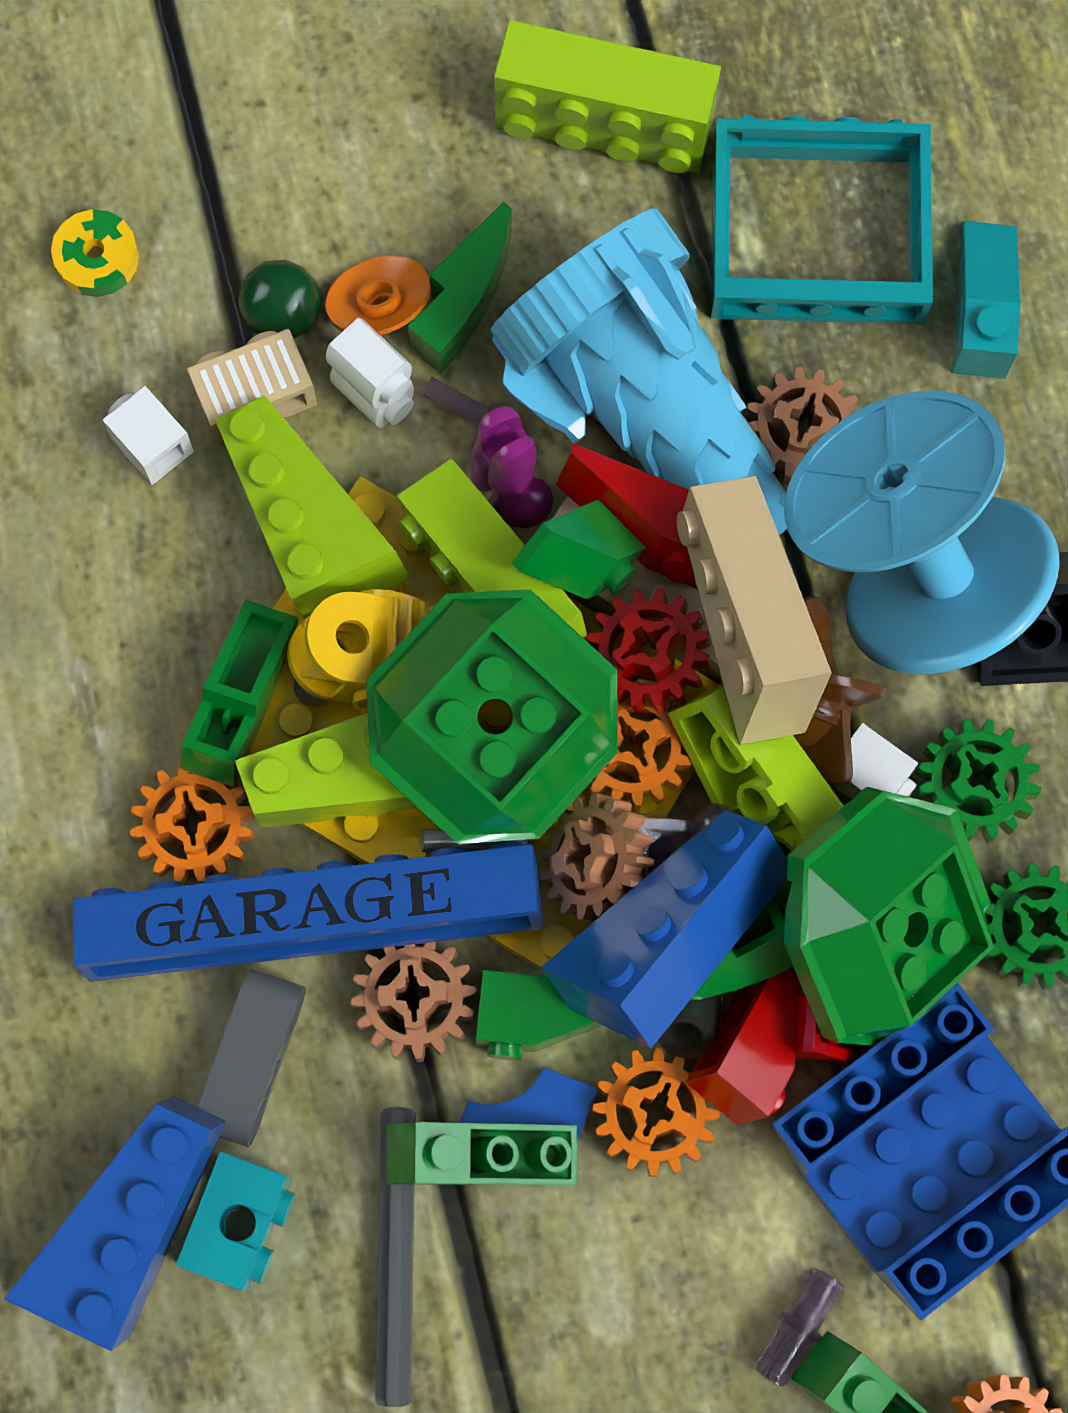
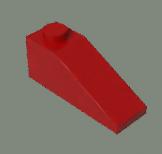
[556,444,698,589]
[686,967,799,1125]

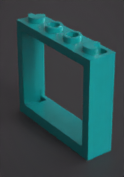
[711,114,933,324]

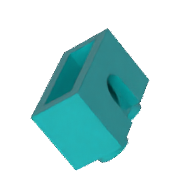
[176,1151,296,1292]

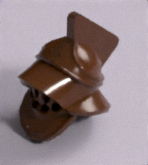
[793,596,887,785]

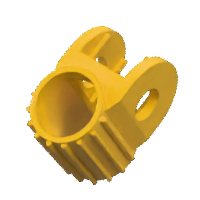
[287,589,433,710]

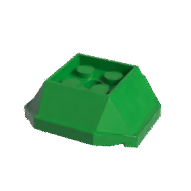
[366,589,618,844]
[784,787,994,1046]

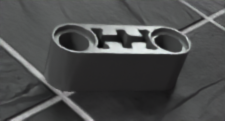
[197,968,306,1148]

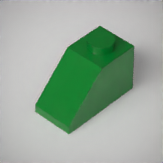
[511,500,646,599]

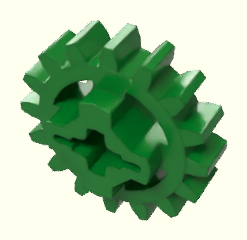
[915,719,1041,843]
[983,863,1068,991]

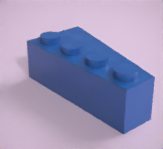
[541,810,788,1048]
[4,1096,226,1351]

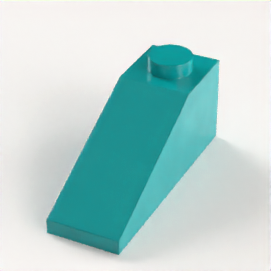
[952,221,1021,379]

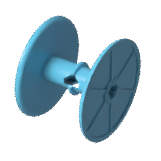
[784,391,1059,674]

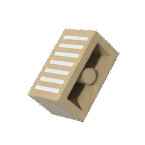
[187,329,318,445]

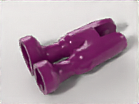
[471,407,553,528]

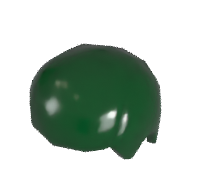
[239,259,323,339]

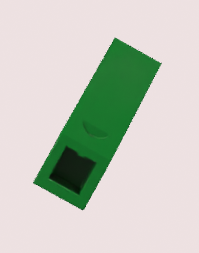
[386,1122,577,1185]
[791,1331,929,1413]

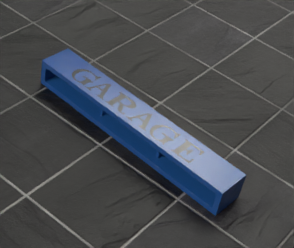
[73,840,544,982]

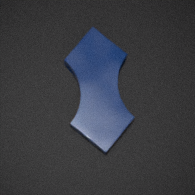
[459,1067,598,1142]

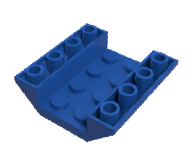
[772,983,1068,1320]

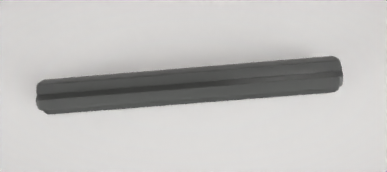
[375,1107,416,1407]

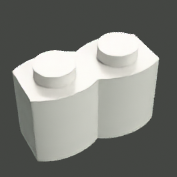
[326,318,414,428]

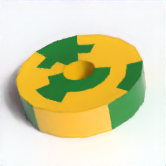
[51,209,139,297]

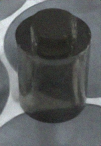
[658,993,725,1059]

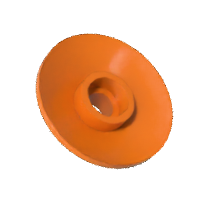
[325,255,431,335]

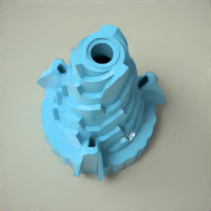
[490,208,787,535]

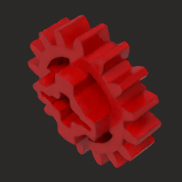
[586,588,712,714]

